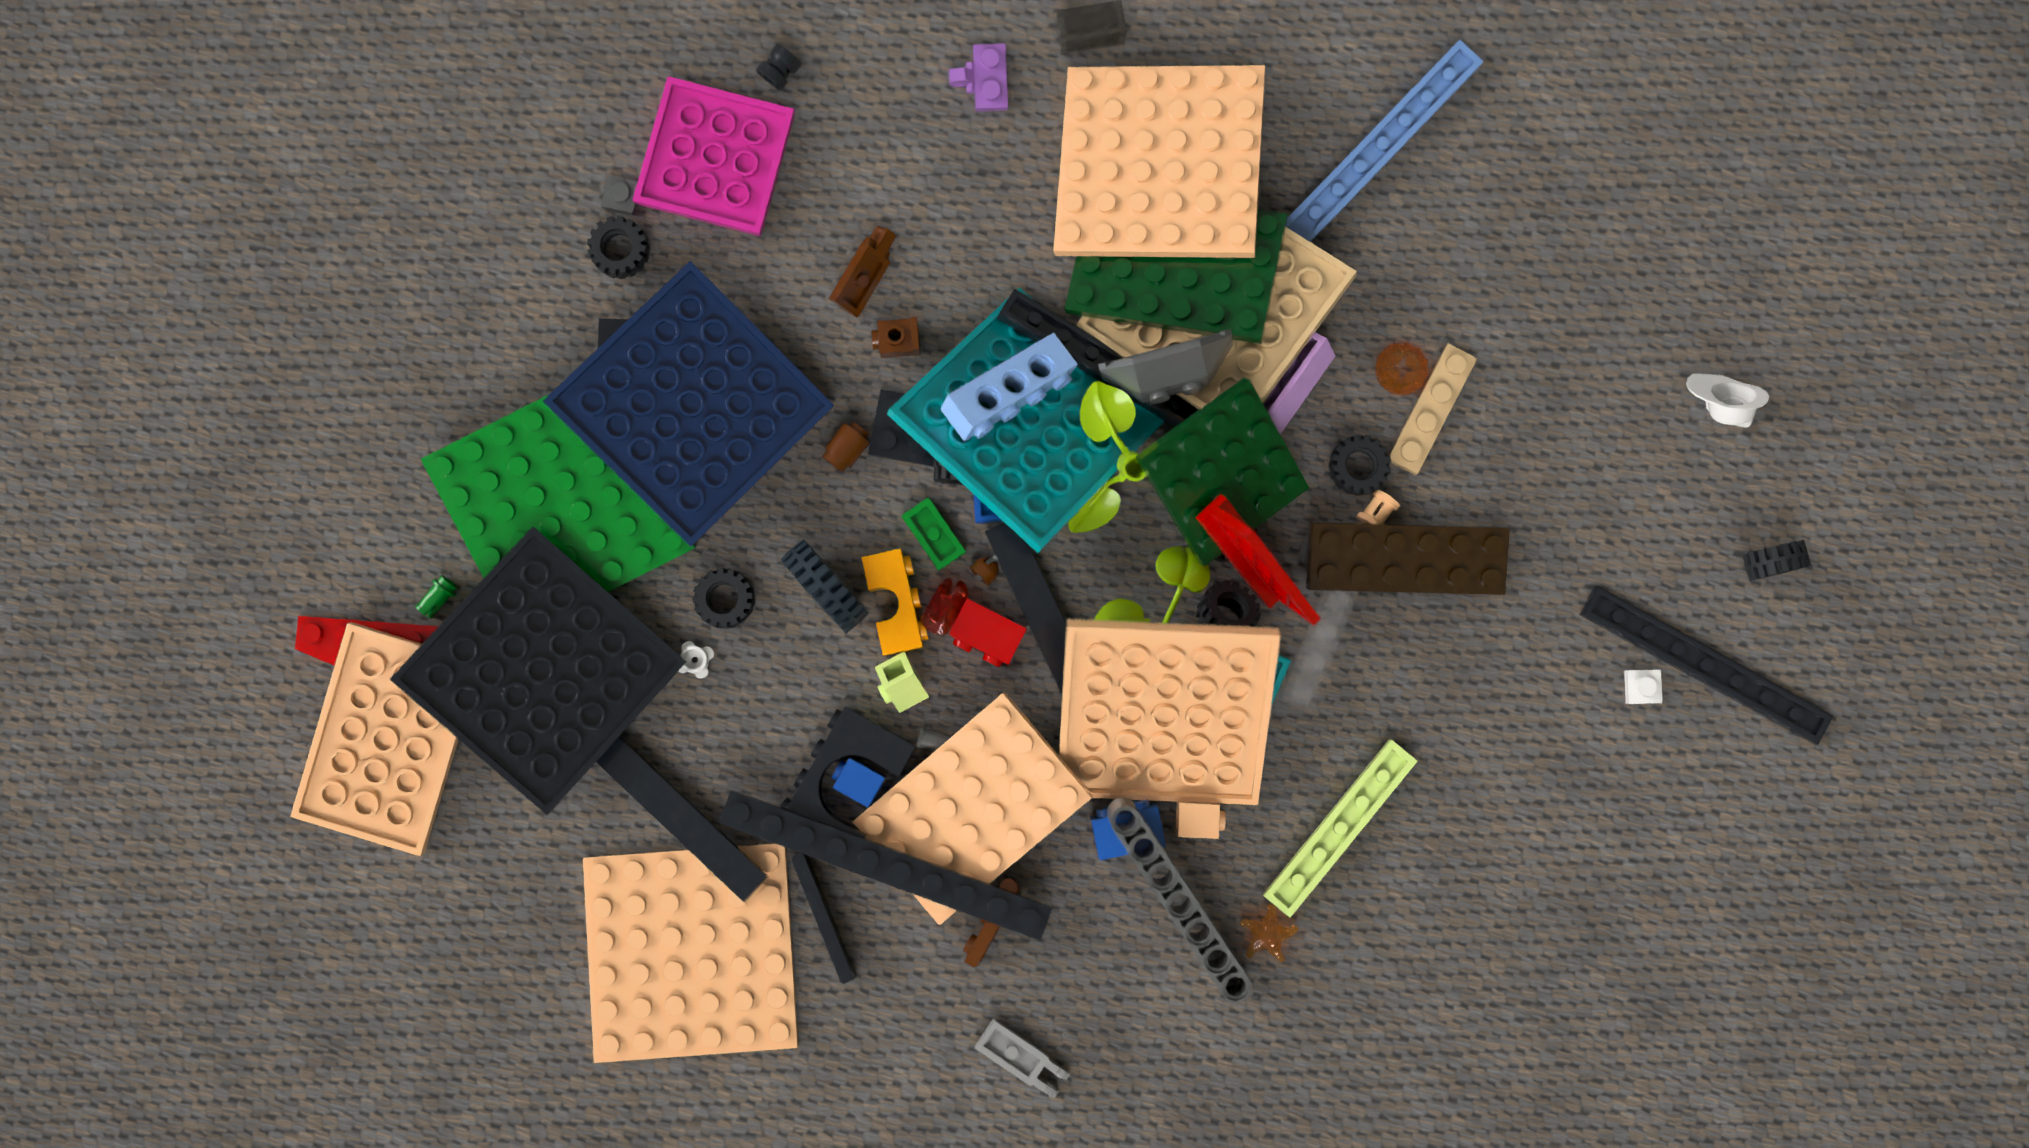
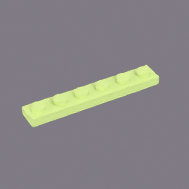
[1262,739,1418,918]

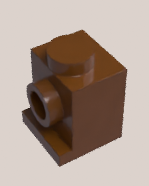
[872,317,921,358]

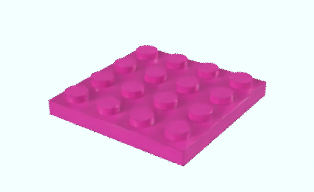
[632,76,795,237]

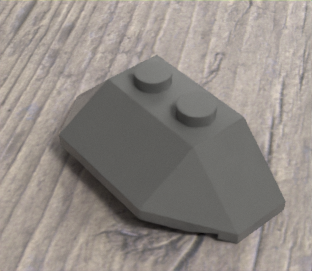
[1098,329,1233,404]

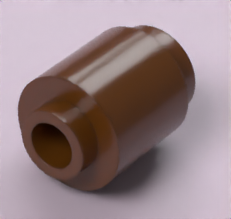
[822,422,870,473]

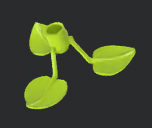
[1068,381,1146,533]
[1094,546,1210,624]

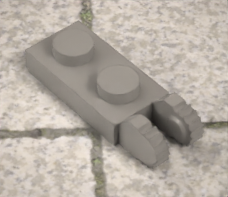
[974,1017,1071,1098]

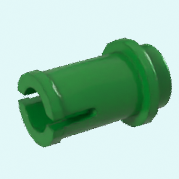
[415,575,458,619]

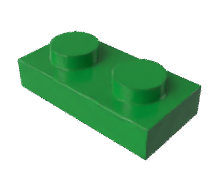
[901,497,966,571]

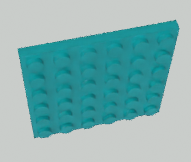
[887,287,1164,553]

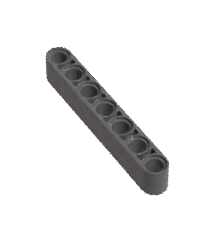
[1107,798,1251,1002]

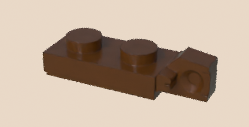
[829,226,897,317]

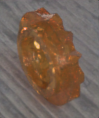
[1375,342,1429,395]

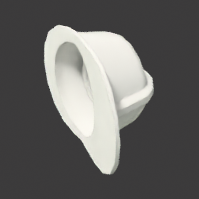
[1686,374,1769,427]

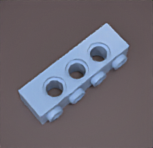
[940,333,1078,441]

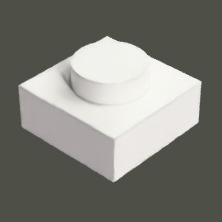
[1624,670,1662,704]

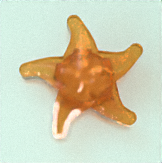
[1239,903,1298,962]

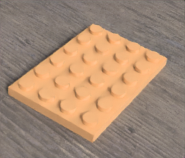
[290,622,459,856]
[853,692,1093,925]

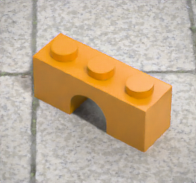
[861,548,928,657]

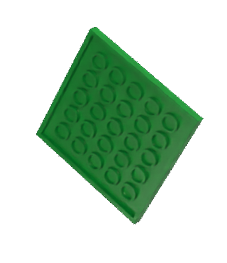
[420,395,696,592]

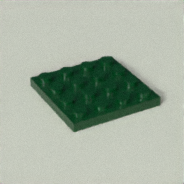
[1136,377,1309,566]

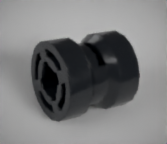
[756,43,801,91]

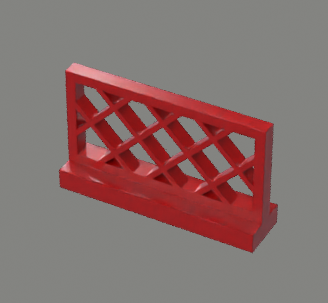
[1196,494,1321,626]

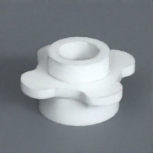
[679,641,714,679]

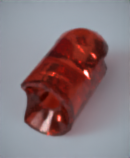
[921,578,968,635]

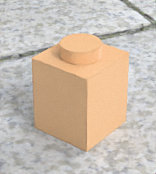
[1175,802,1225,839]

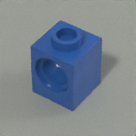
[832,758,886,807]

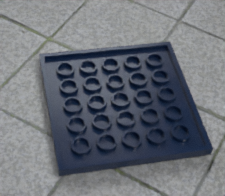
[543,261,834,547]

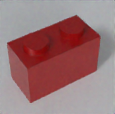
[949,599,1027,668]

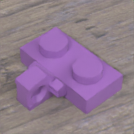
[949,44,1008,111]

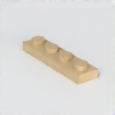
[1389,343,1477,475]

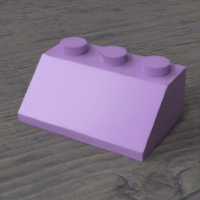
[1263,332,1335,434]

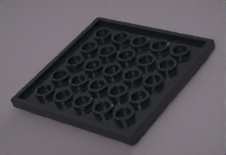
[389,527,687,815]

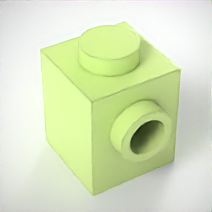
[875,651,929,713]

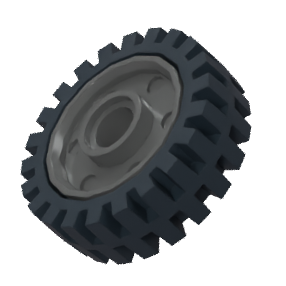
[780,539,869,633]

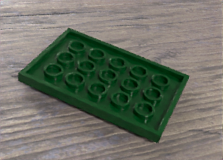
[1064,210,1288,344]

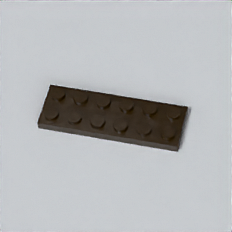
[1306,522,1510,595]

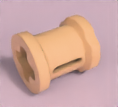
[1356,489,1400,524]

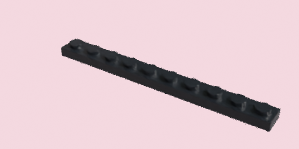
[719,790,1052,941]

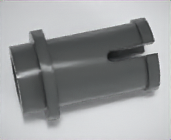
[917,727,954,752]

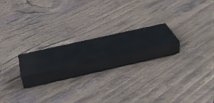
[791,853,857,984]

